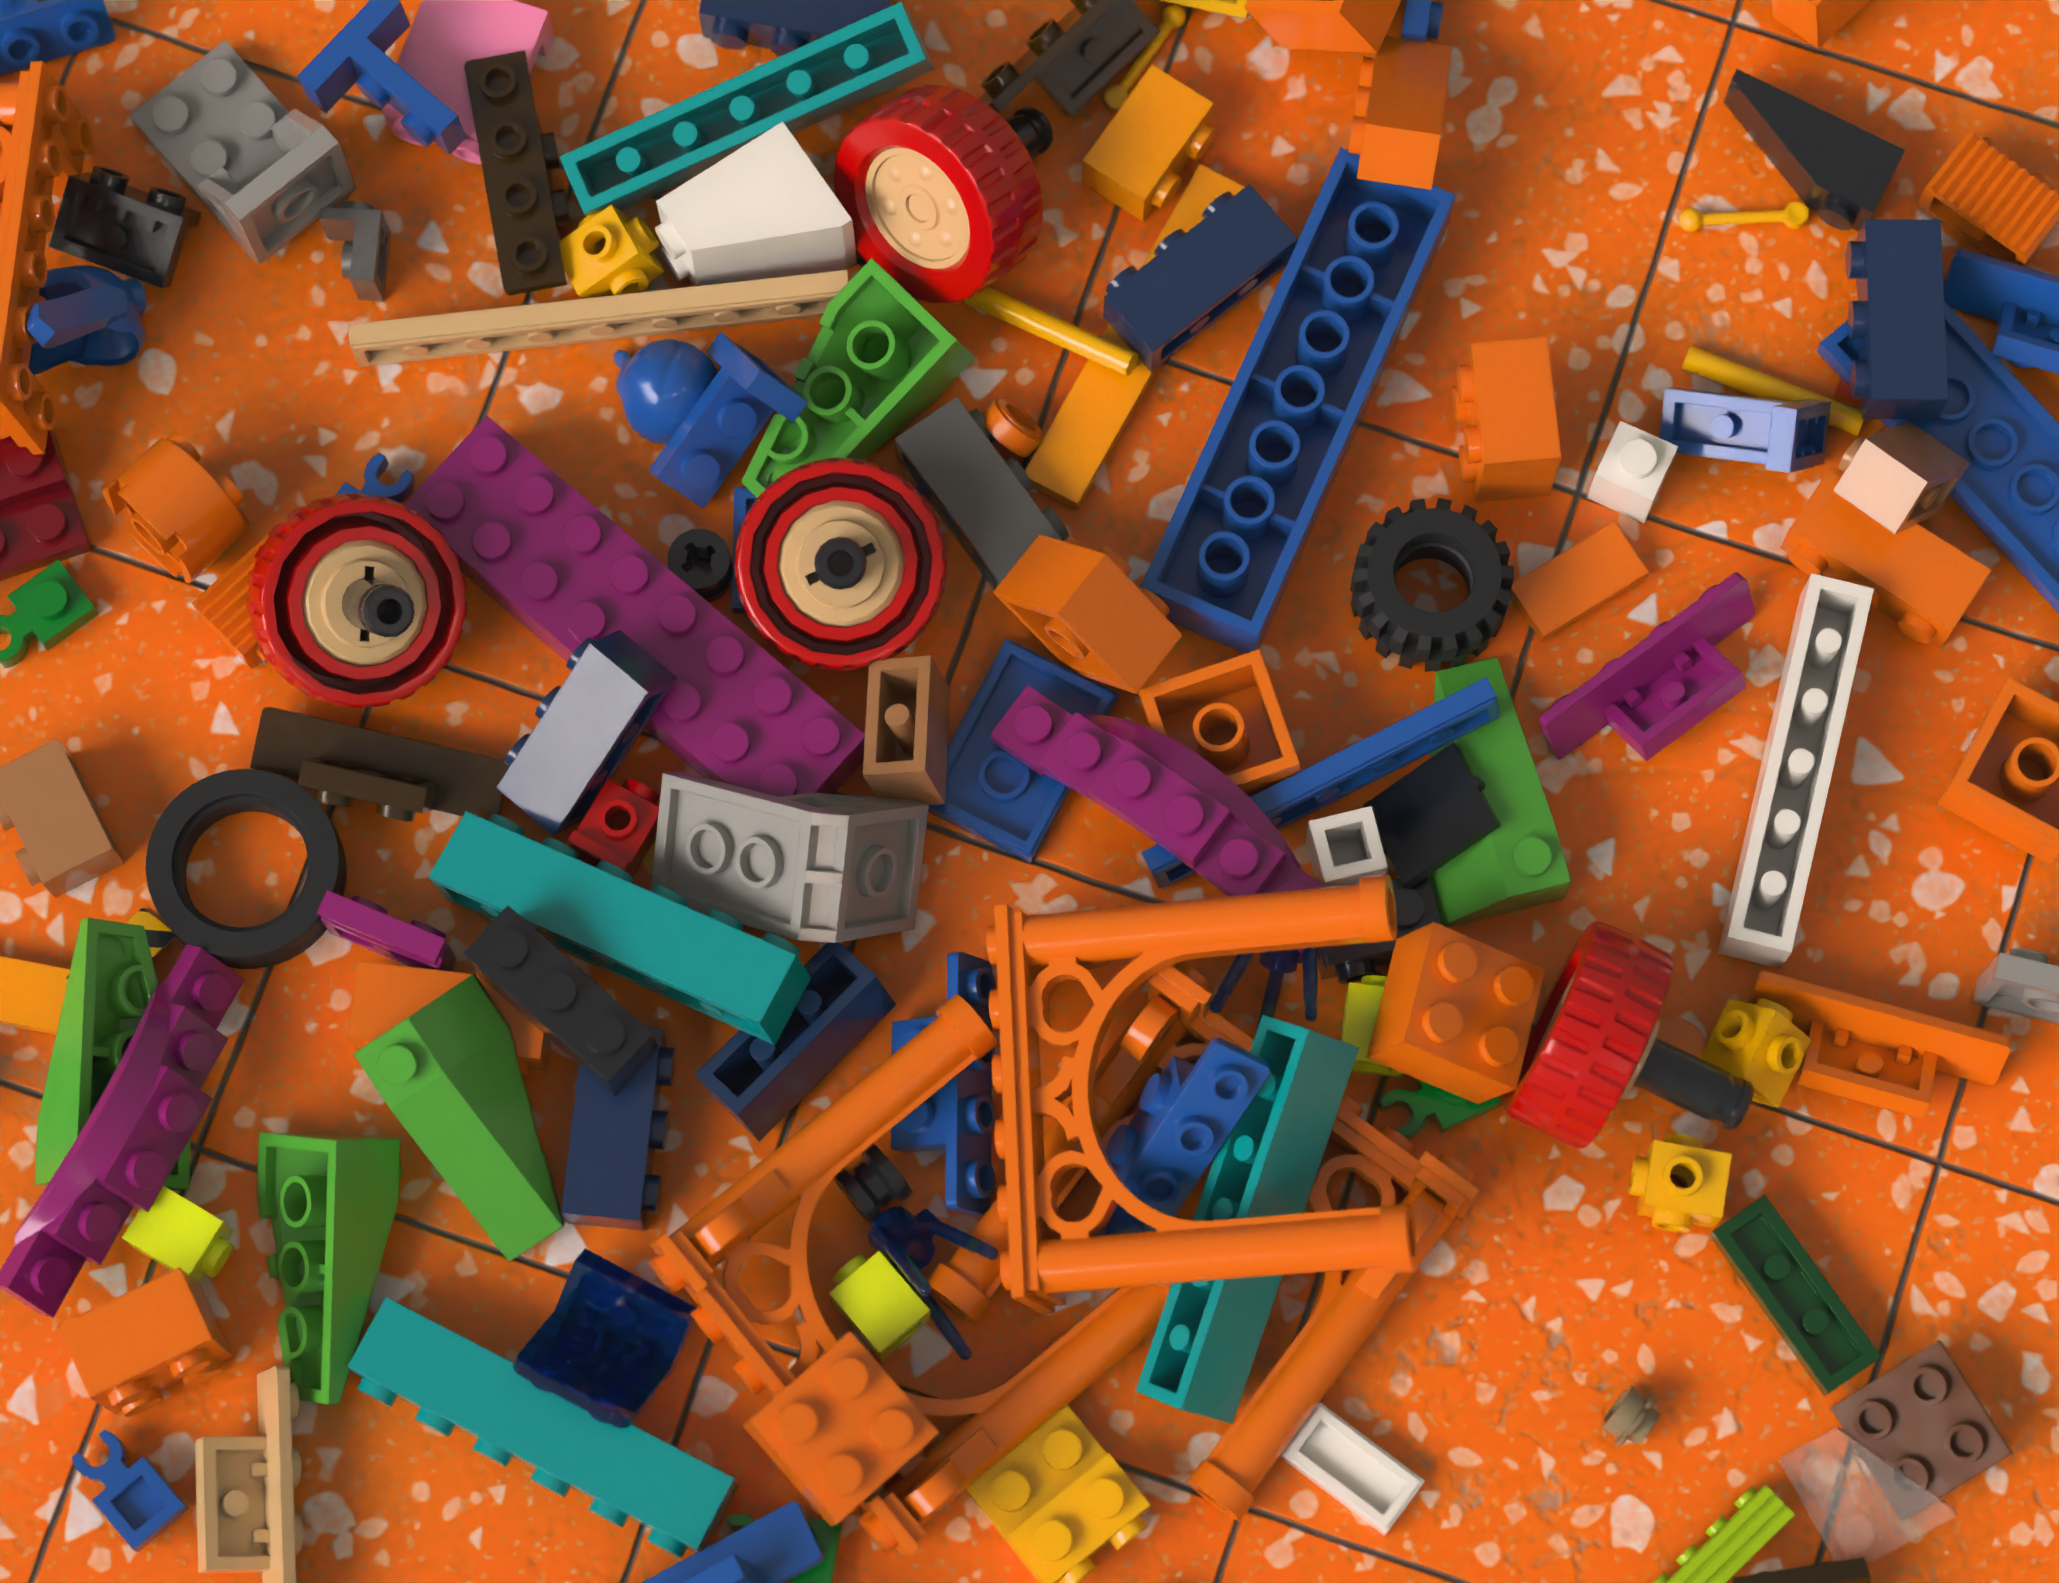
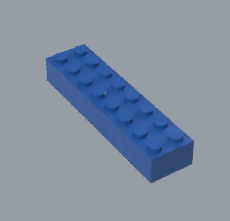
[1140,147,1456,654]

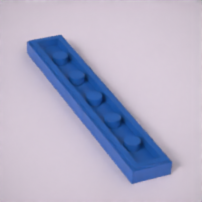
[1141,677,1500,889]

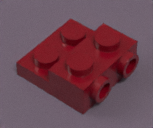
[0,429,92,581]

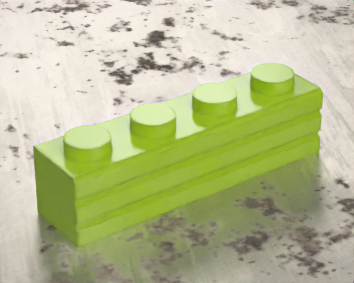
[1653,1485,1796,1583]

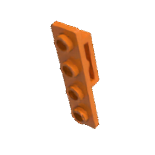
[1748,971,2012,1119]

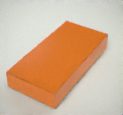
[1511,521,1649,643]

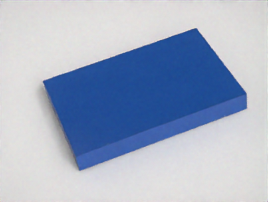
[928,638,1119,864]

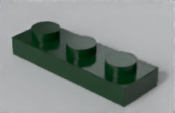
[1709,1195,1881,1397]

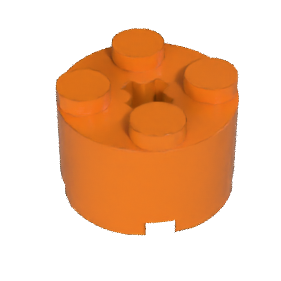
[103,431,249,584]

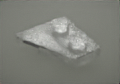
[1778,1427,1959,1565]

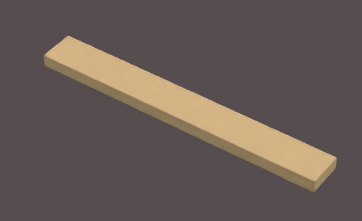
[348,270,848,367]

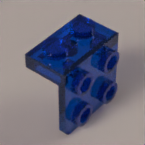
[513,1248,697,1428]

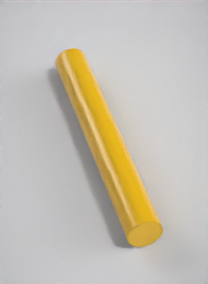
[964,287,1138,376]
[1681,346,1864,436]

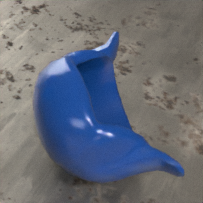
[614,339,718,445]

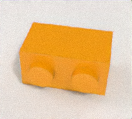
[1082,65,1216,222]

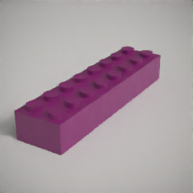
[404,416,865,797]

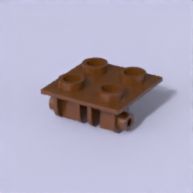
[1831,1340,2013,1521]

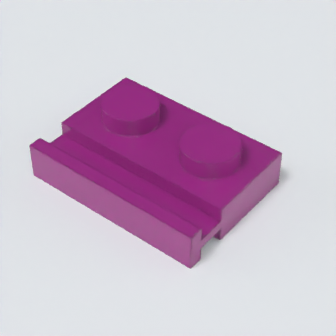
[317,890,456,971]

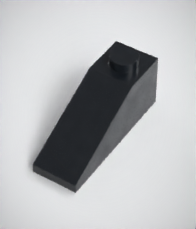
[1724,69,1905,232]

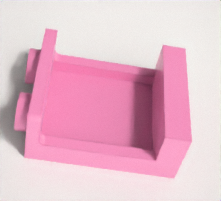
[382,0,554,165]

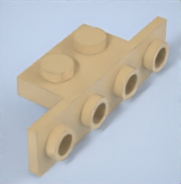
[195,1366,303,1583]

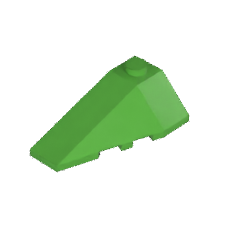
[741,258,976,498]
[1429,657,1571,927]
[35,918,191,1191]
[353,973,564,1262]
[257,1132,402,1405]

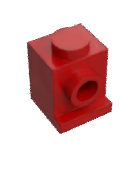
[567,777,660,878]

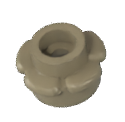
[1601,1384,1660,1447]

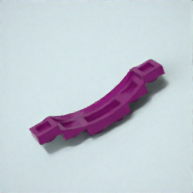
[990,685,1326,954]
[0,944,244,1318]

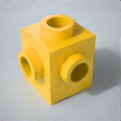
[560,204,665,299]
[1700,998,1812,1108]
[1629,1134,1732,1232]

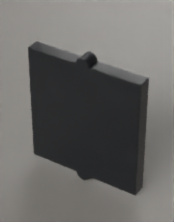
[1363,743,1501,889]

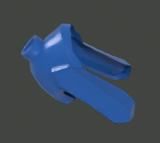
[26,266,146,375]

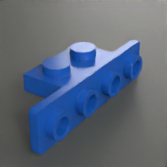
[0,0,116,76]
[1943,249,2059,374]
[891,952,996,1216]
[1095,1038,1270,1236]
[642,1501,825,1583]

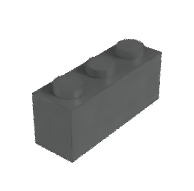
[895,397,1069,605]

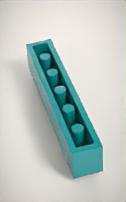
[559,2,935,216]
[429,811,811,1045]
[1136,1015,1359,1424]
[347,1297,739,1559]

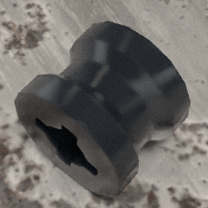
[667,529,733,602]
[833,1143,913,1226]

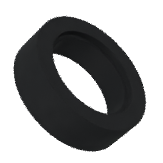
[146,769,347,969]

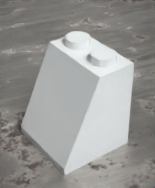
[655,121,857,287]

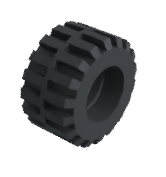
[1350,498,1514,671]

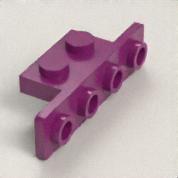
[1539,572,1755,761]

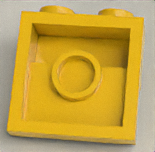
[965,1405,1150,1583]

